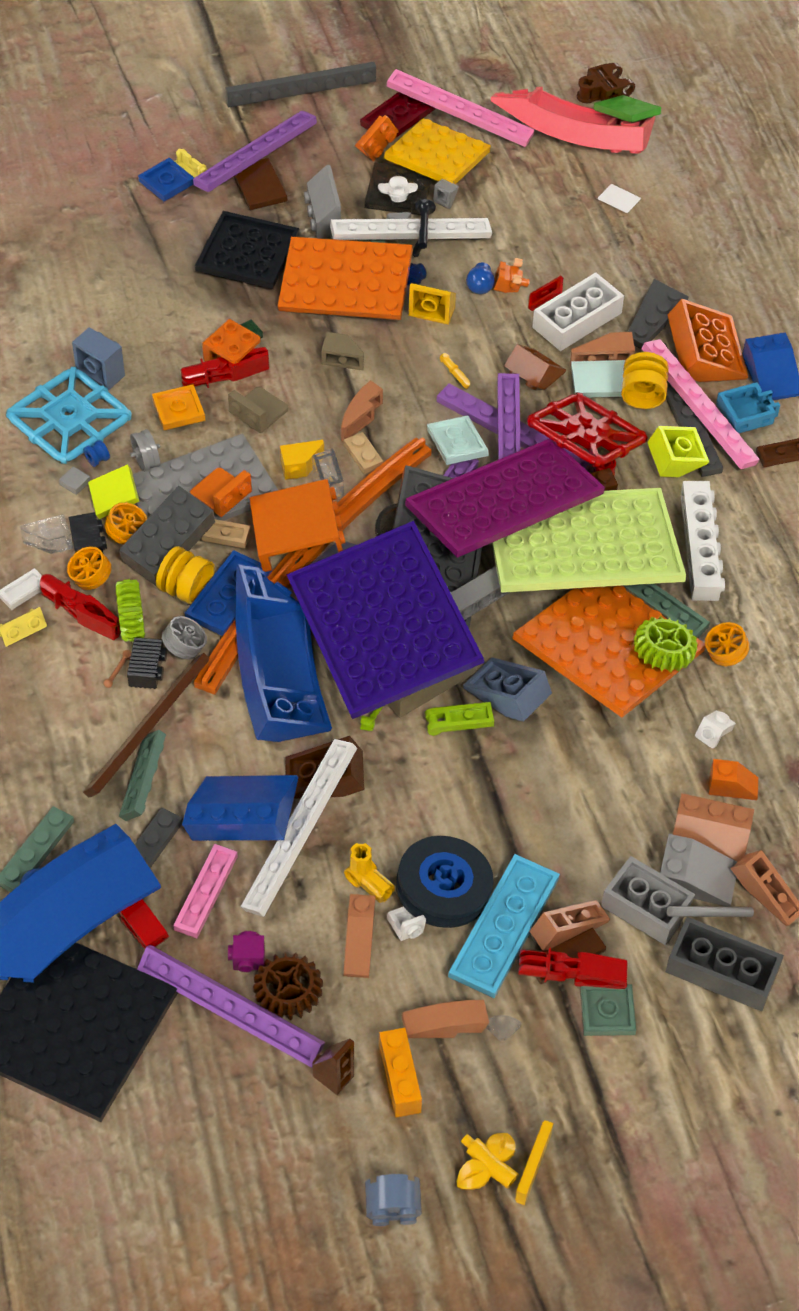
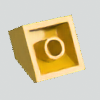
[409,283,456,325]

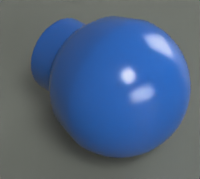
[466,262,495,295]

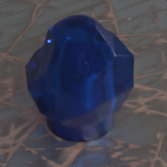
[407,263,427,286]

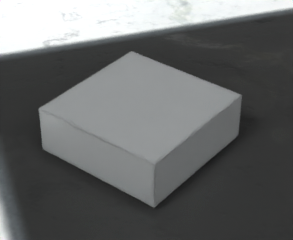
[59,466,91,495]

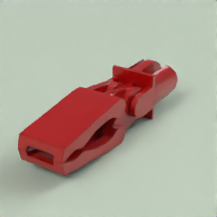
[181,347,269,388]
[40,574,121,640]
[119,899,169,949]
[518,948,628,989]

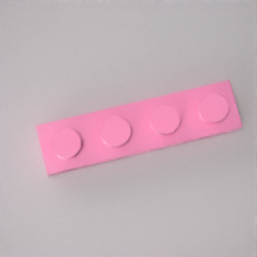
[173,844,238,938]

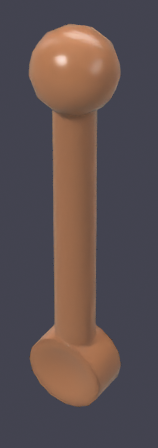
[104,650,131,688]

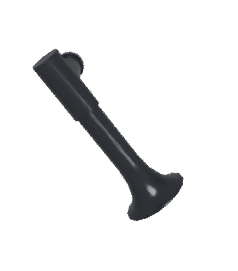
[412,199,436,257]

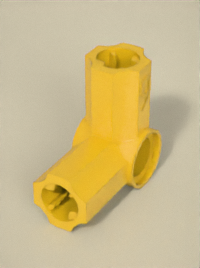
[344,843,395,903]

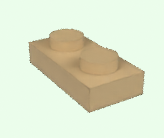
[344,432,383,474]
[201,519,251,549]

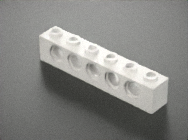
[680,481,725,601]

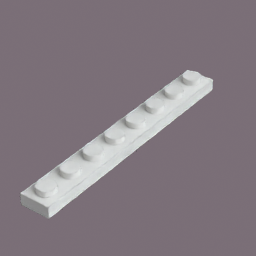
[330,218,492,240]
[241,739,357,917]

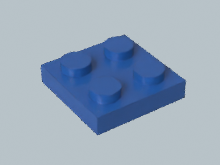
[138,158,194,202]

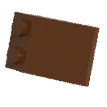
[285,736,365,799]

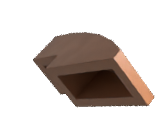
[341,380,383,442]
[401,1000,489,1038]

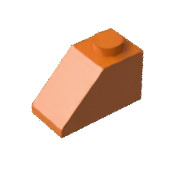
[709,759,759,800]

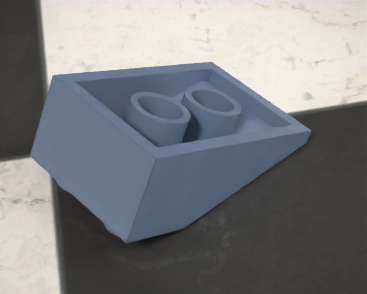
[463,658,552,722]

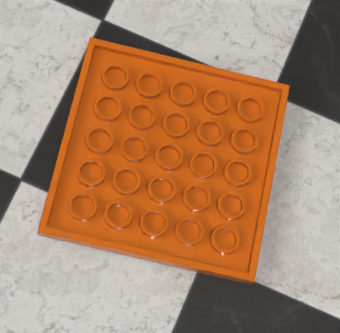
[512,585,706,718]

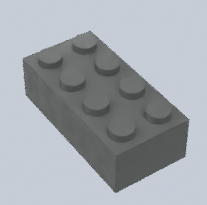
[119,485,215,586]
[665,917,784,1011]

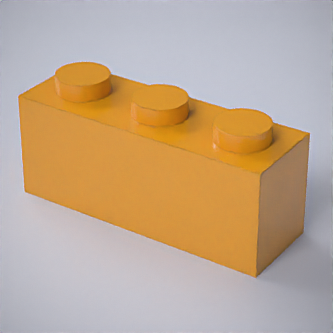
[379,1027,422,1118]

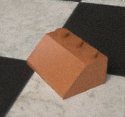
[673,793,755,862]

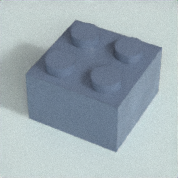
[72,327,125,390]

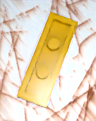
[515,1120,554,1205]

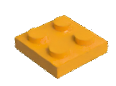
[152,384,206,430]

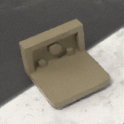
[228,387,288,433]

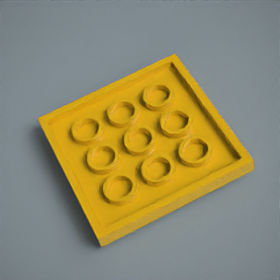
[384,118,491,184]

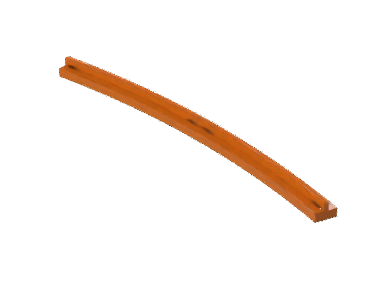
[194,437,432,695]

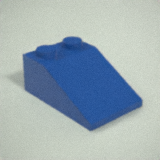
[743,332,799,400]

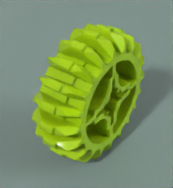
[116,579,145,642]
[634,616,698,673]

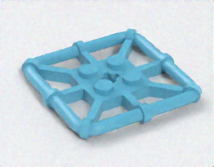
[6,367,132,464]

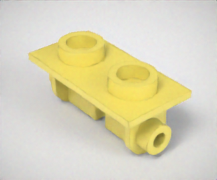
[174,149,208,178]
[0,607,47,647]

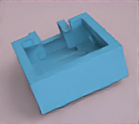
[716,382,780,433]

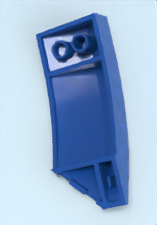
[236,564,332,742]
[0,824,161,983]

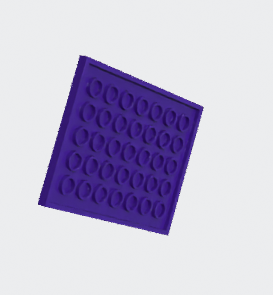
[287,521,485,719]

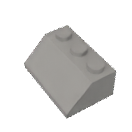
[304,165,341,239]
[601,856,696,946]

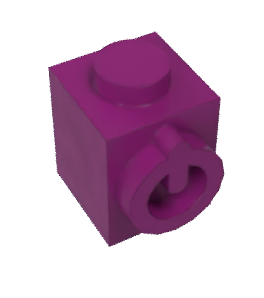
[228,931,265,972]

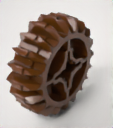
[253,951,323,1021]

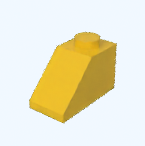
[280,440,324,480]

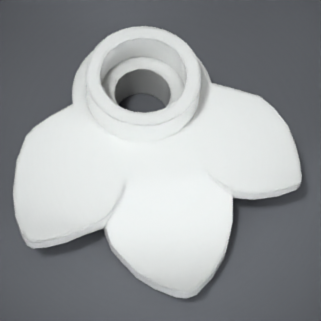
[378,176,418,202]

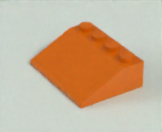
[668,299,749,382]

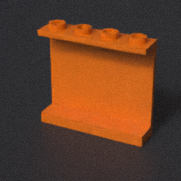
[249,479,346,572]

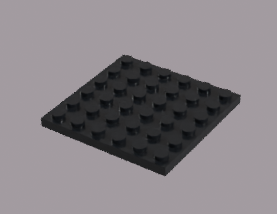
[0,943,178,1122]

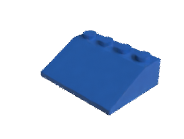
[182,775,298,841]

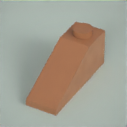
[570,332,635,367]
[730,850,799,926]
[343,894,375,978]
[530,900,610,951]

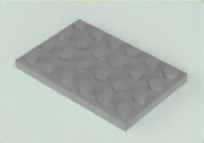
[133,433,278,521]

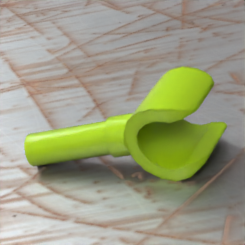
[360,707,383,731]

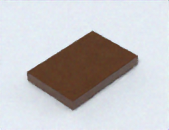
[233,158,288,210]

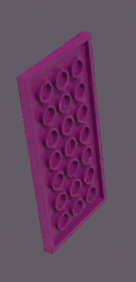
[405,439,605,558]

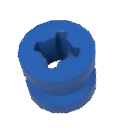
[83,440,110,467]

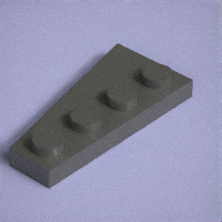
[628,279,689,349]

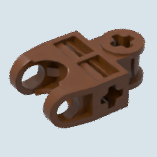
[577,63,635,104]

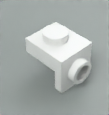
[695,710,736,748]
[387,907,426,941]

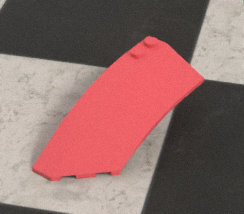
[491,86,655,154]

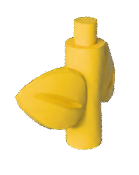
[457,1133,519,1190]

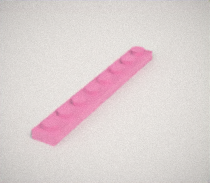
[387,69,535,147]
[641,339,760,469]

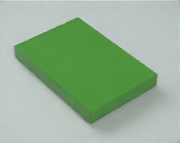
[594,95,661,123]

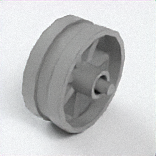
[130,429,160,471]
[162,616,207,660]

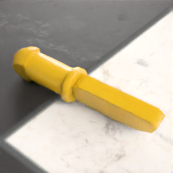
[440,353,470,389]

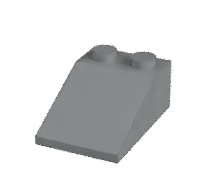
[660,834,737,907]

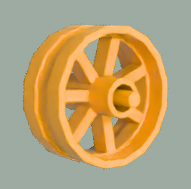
[104,503,147,545]
[67,546,111,590]
[705,622,750,666]

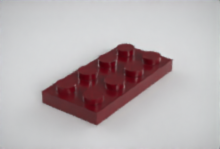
[360,92,437,138]

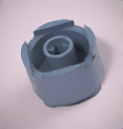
[365,1174,422,1226]

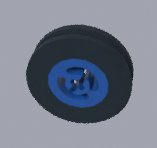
[396,836,494,928]

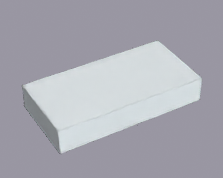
[0,568,42,610]

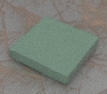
[580,984,636,1036]

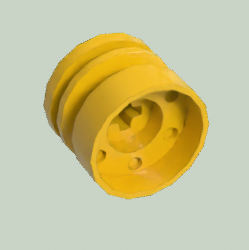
[621,352,669,409]
[156,546,215,605]

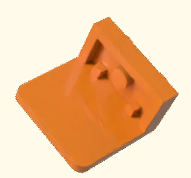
[355,115,399,162]
[202,319,261,364]
[190,468,252,517]

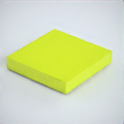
[88,464,140,519]

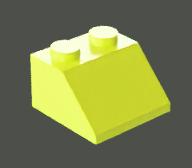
[647,426,709,477]

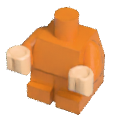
[493,258,530,293]

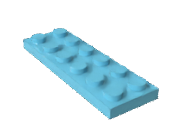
[448,854,560,998]

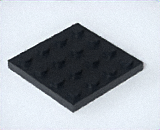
[195,211,300,289]

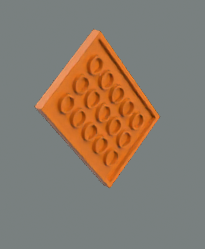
[277,237,413,320]

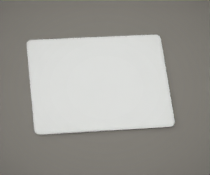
[598,184,641,213]

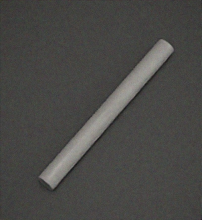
[667,906,754,917]

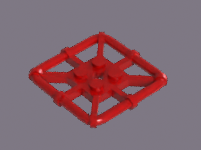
[527,392,648,468]

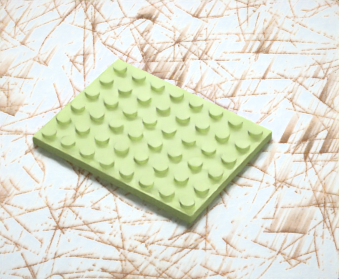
[491,488,686,593]

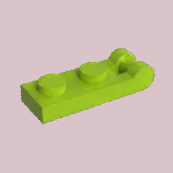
[425,702,494,736]

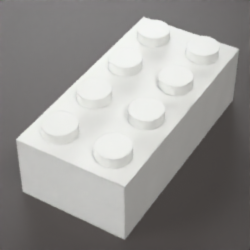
[532,273,624,351]

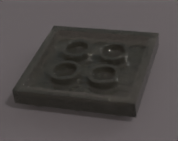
[364,162,432,215]

